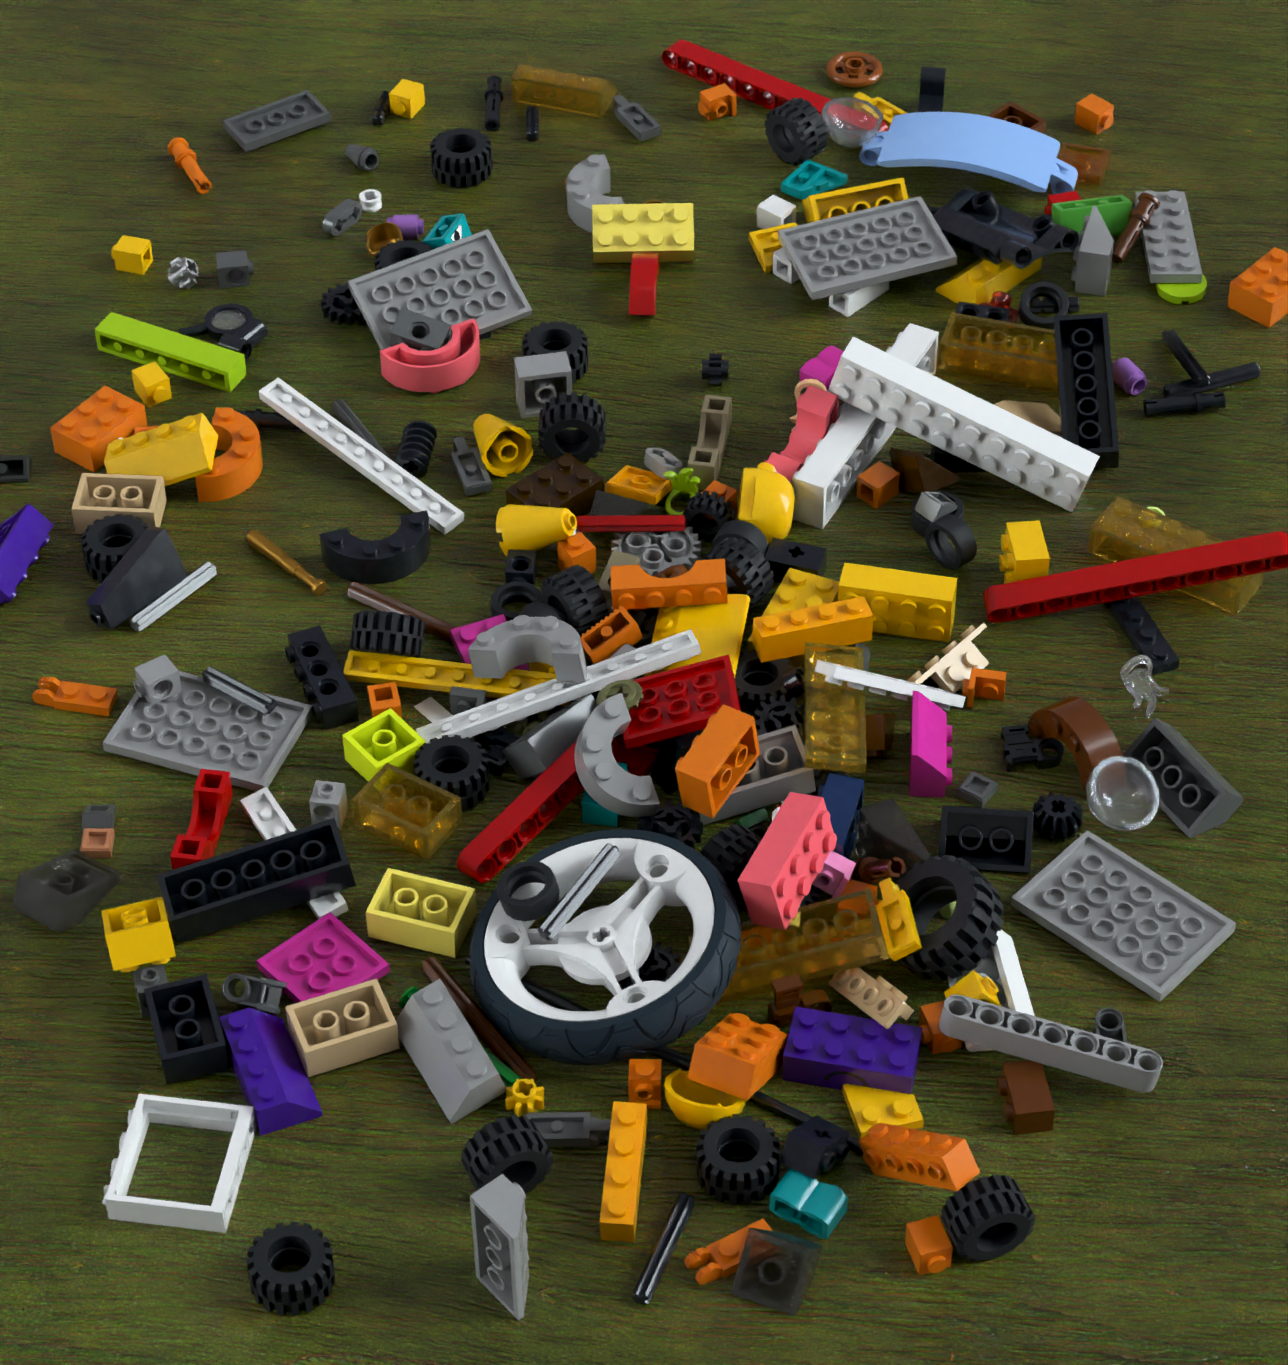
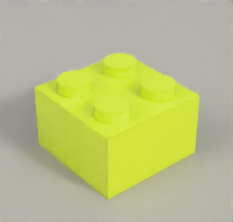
[342,708,426,793]

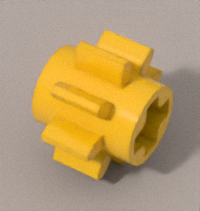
[505,1079,544,1117]

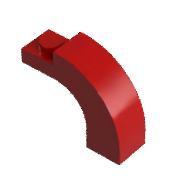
[629,253,660,315]

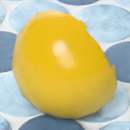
[664,1068,746,1130]

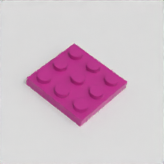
[257,912,390,1003]

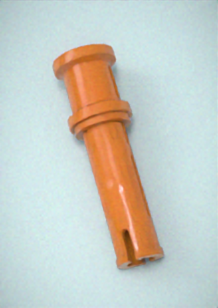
[167,137,212,194]

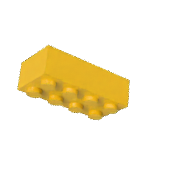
[838,562,957,643]
[747,568,839,668]

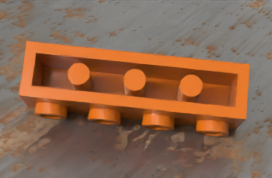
[858,1123,980,1191]

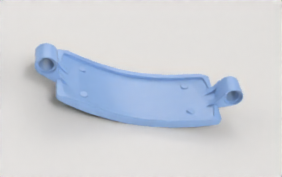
[860,112,1078,194]

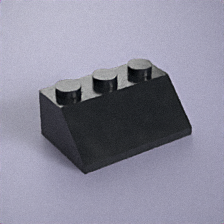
[939,805,1034,873]

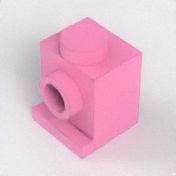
[812,851,856,902]

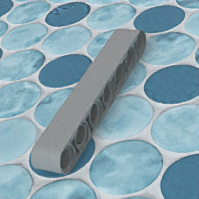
[938,994,1163,1093]

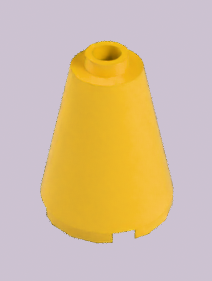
[473,414,533,477]
[496,504,577,556]

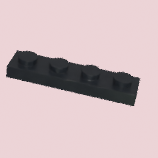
[1105,597,1179,675]

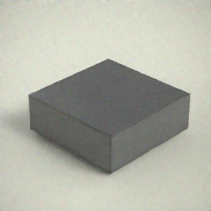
[956,771,998,807]

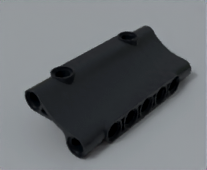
[925,187,1079,269]

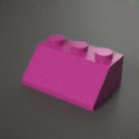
[909,691,952,798]

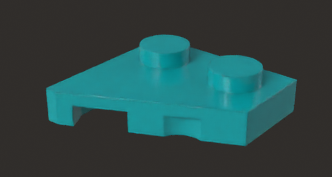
[781,159,847,200]

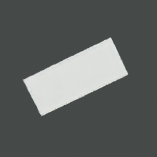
[414,697,453,723]

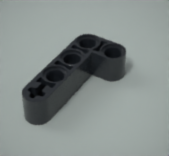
[918,66,946,112]

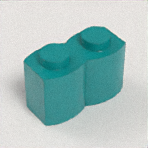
[769,1168,848,1239]

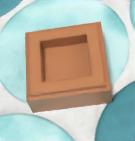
[80,828,115,858]

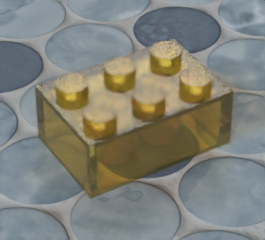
[352,763,463,860]

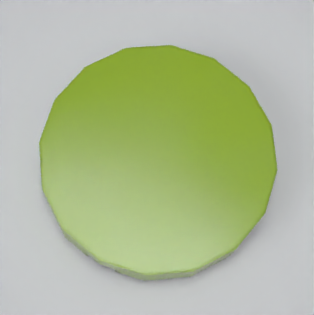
[1156,274,1207,304]

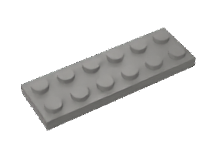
[1134,190,1202,283]

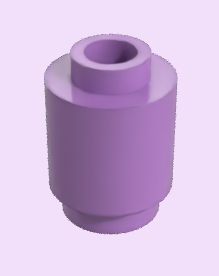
[387,214,424,240]
[1112,358,1148,395]

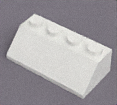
[947,930,1035,1052]

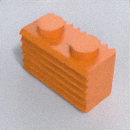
[580,606,644,665]

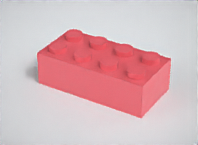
[738,792,837,930]

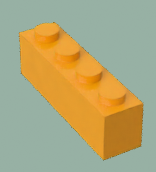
[753,596,873,663]
[600,1101,647,1242]

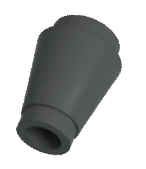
[345,144,379,171]

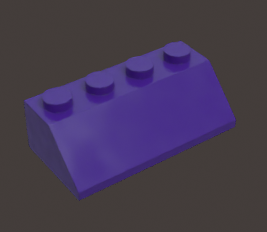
[0,503,54,604]
[219,1008,323,1136]

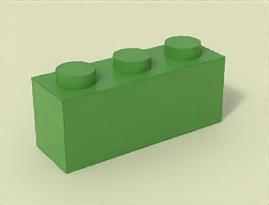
[1052,195,1132,236]

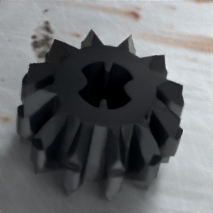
[1032,791,1083,842]

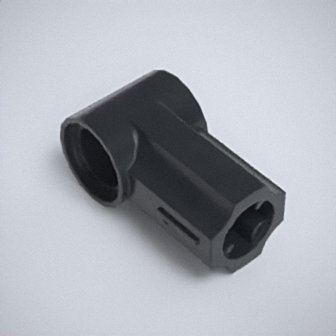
[218,318,268,362]

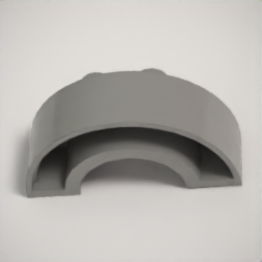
[566,154,624,233]
[468,615,587,682]
[574,693,660,817]

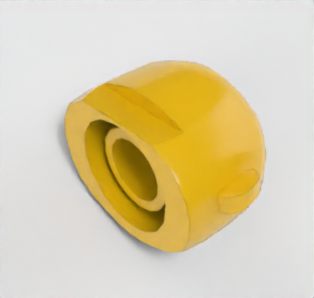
[736,462,795,547]

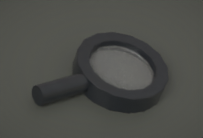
[178,303,253,341]

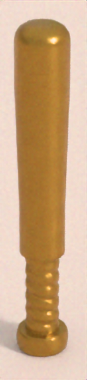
[246,530,327,596]

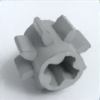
[168,257,199,289]

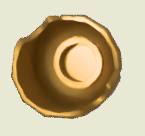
[365,222,404,259]

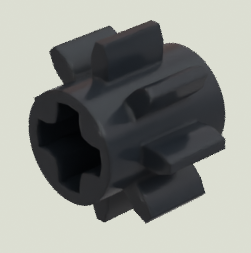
[702,354,729,386]

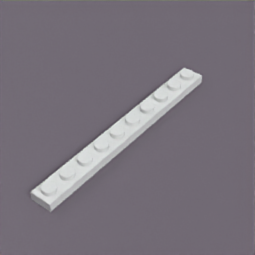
[259,378,465,535]
[416,629,702,744]

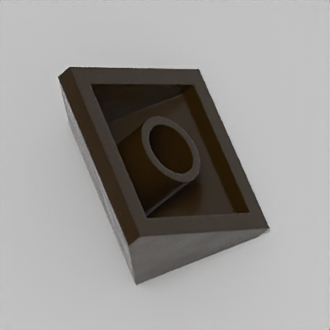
[889,447,960,494]

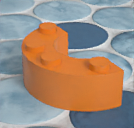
[195,407,263,502]

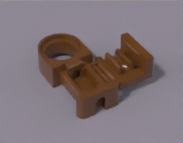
[767,973,833,1027]

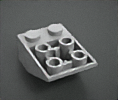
[1071,206,1114,297]

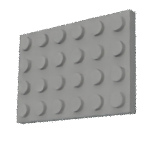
[778,196,957,300]
[348,229,532,350]
[102,671,313,792]
[1011,830,1236,1002]

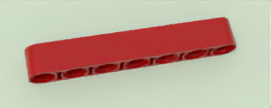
[456,739,619,883]

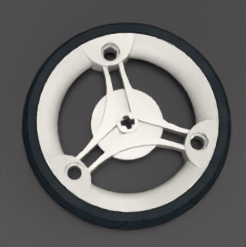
[469,829,741,1065]

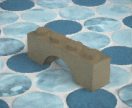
[687,394,732,491]

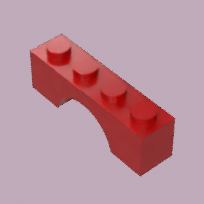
[170,769,233,870]

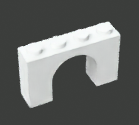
[773,247,889,317]

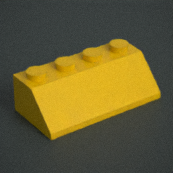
[802,177,908,223]
[936,257,1042,305]
[104,413,218,486]

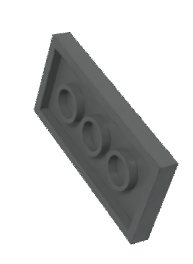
[223,90,331,152]

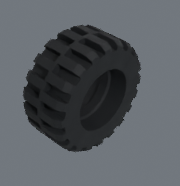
[878,855,1004,981]

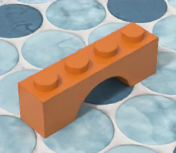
[611,559,728,611]

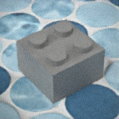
[514,351,572,419]

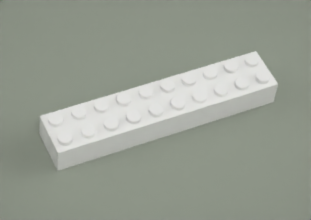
[791,323,939,529]
[828,337,1100,512]

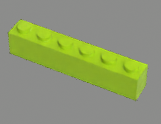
[94,312,247,392]

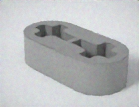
[644,448,683,480]

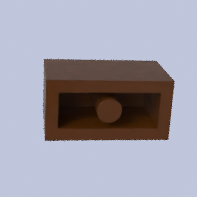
[996,1060,1055,1135]

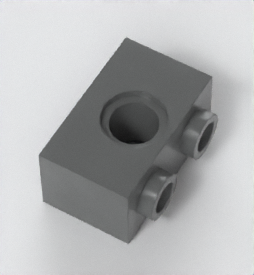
[390,307,450,351]

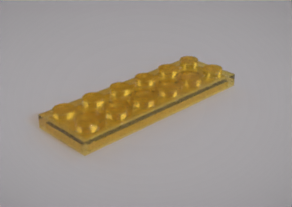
[804,642,867,773]

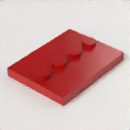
[623,654,741,749]

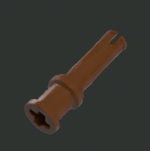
[1112,193,1160,264]
[850,857,906,884]

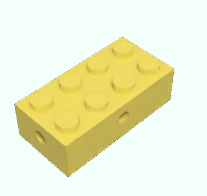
[592,203,694,263]

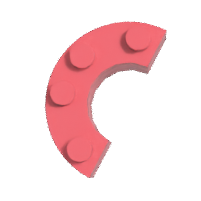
[380,318,480,394]
[764,385,839,489]

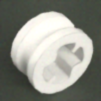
[359,189,382,213]

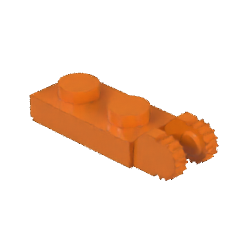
[32,676,118,716]
[684,1218,781,1285]

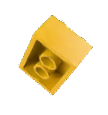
[101,896,176,973]

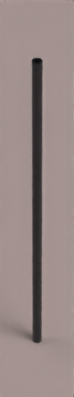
[465,955,863,1156]

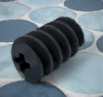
[395,421,437,479]

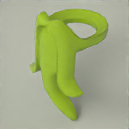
[663,468,700,515]

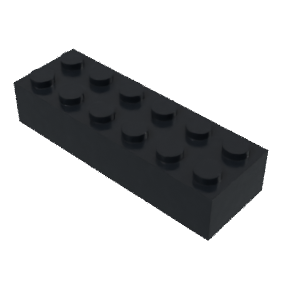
[1054,313,1119,469]
[157,818,356,943]

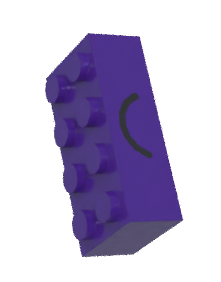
[783,1007,923,1094]

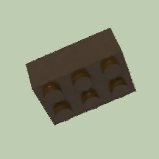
[506,452,604,517]

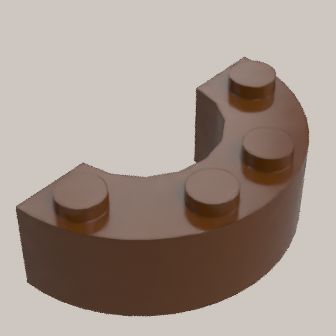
[1028,696,1127,801]

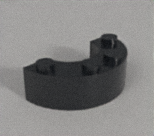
[319,510,431,584]

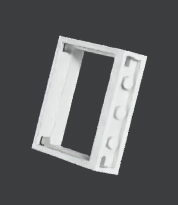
[102,1093,257,1233]

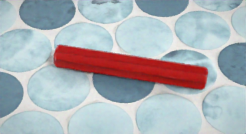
[576,515,685,532]

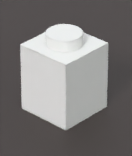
[756,195,796,229]

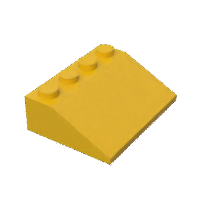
[644,594,750,678]

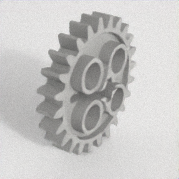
[611,527,701,576]

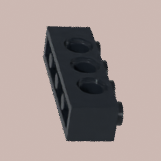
[285,625,359,730]

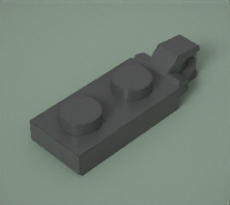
[613,94,661,142]
[450,436,492,496]
[525,1112,611,1147]

